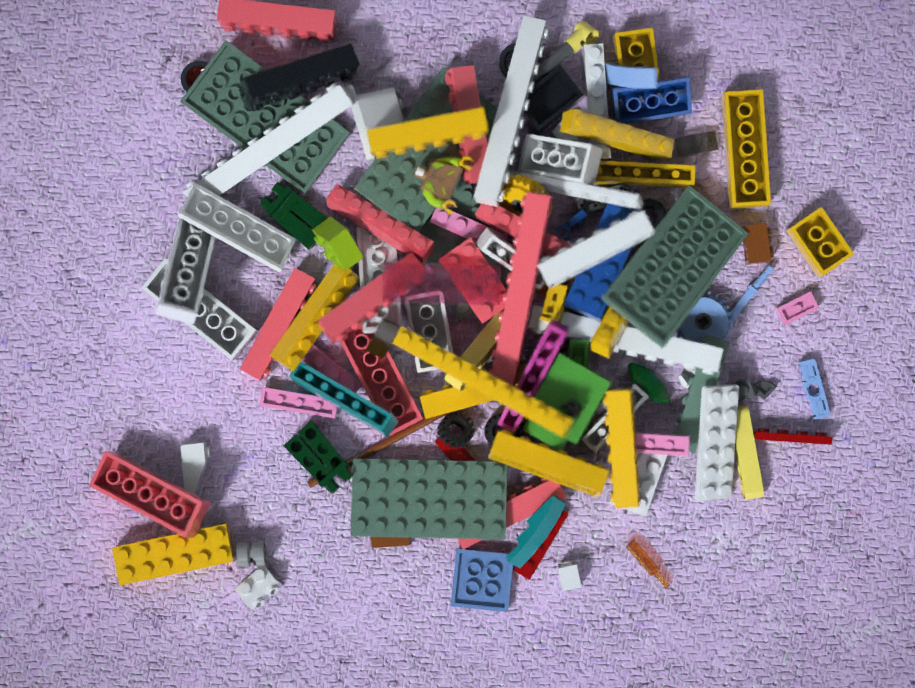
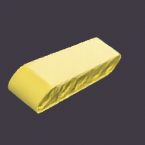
[445,310,503,391]
[735,404,764,500]

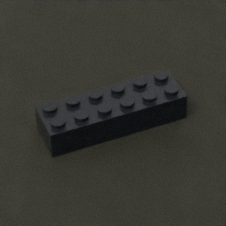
[239,43,360,111]

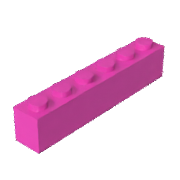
[497,318,569,433]

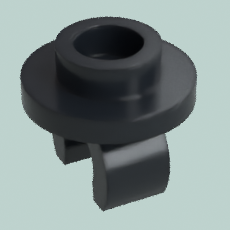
[560,399,582,418]

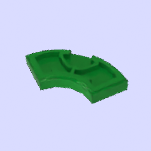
[628,362,670,404]

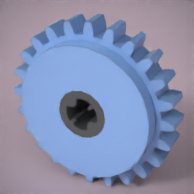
[675,292,733,343]

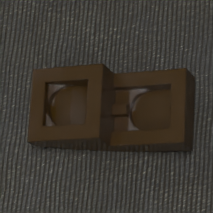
[366,318,400,358]

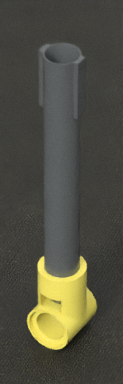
[500,21,599,99]

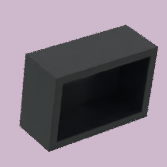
[523,65,584,134]

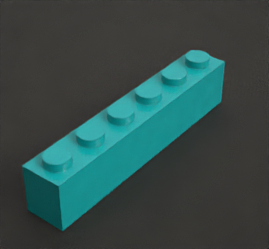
[289,362,398,437]

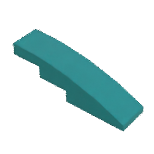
[506,495,566,568]

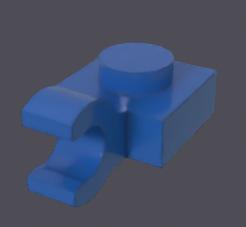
[556,209,587,240]

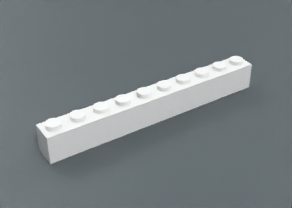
[474,16,549,207]
[183,83,355,197]
[529,305,724,375]

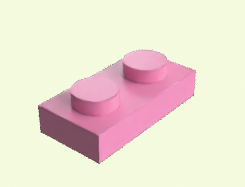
[776,291,819,326]

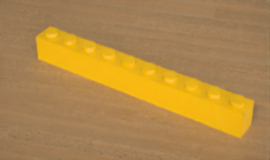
[393,326,575,439]

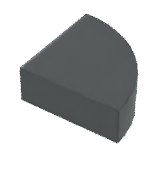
[754,381,778,400]

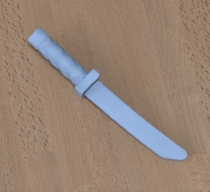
[728,265,774,327]

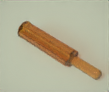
[626,539,670,588]

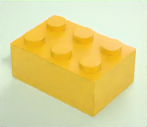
[613,28,660,87]
[786,207,854,278]

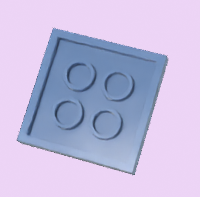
[451,548,513,612]

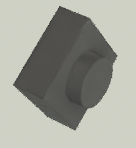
[732,377,757,402]

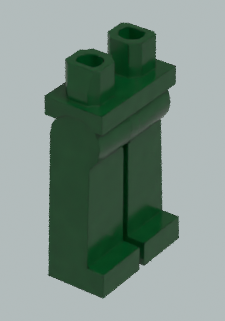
[260,182,328,251]
[283,421,353,494]

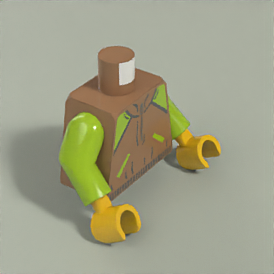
[413,156,473,215]

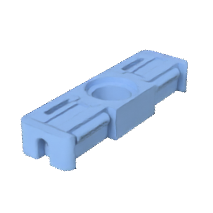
[797,359,830,419]

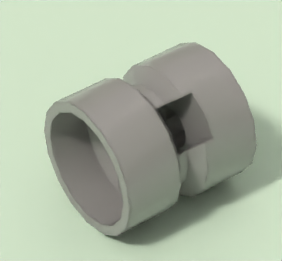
[236,541,267,567]

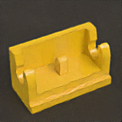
[540,284,571,323]

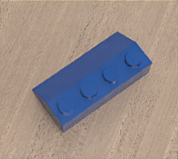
[611,76,692,124]

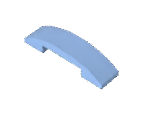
[604,61,658,88]

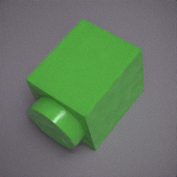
[522,353,611,451]

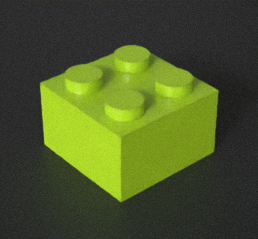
[312,216,364,271]

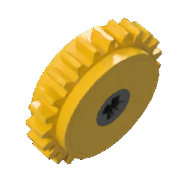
[498,174,553,217]

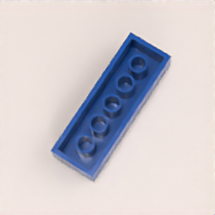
[564,203,646,322]

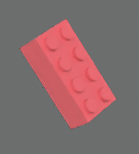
[438,237,507,324]

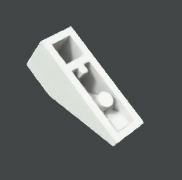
[181,442,211,494]

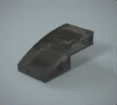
[675,131,719,158]

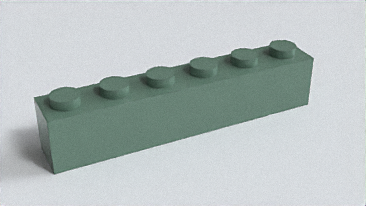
[672,335,730,453]

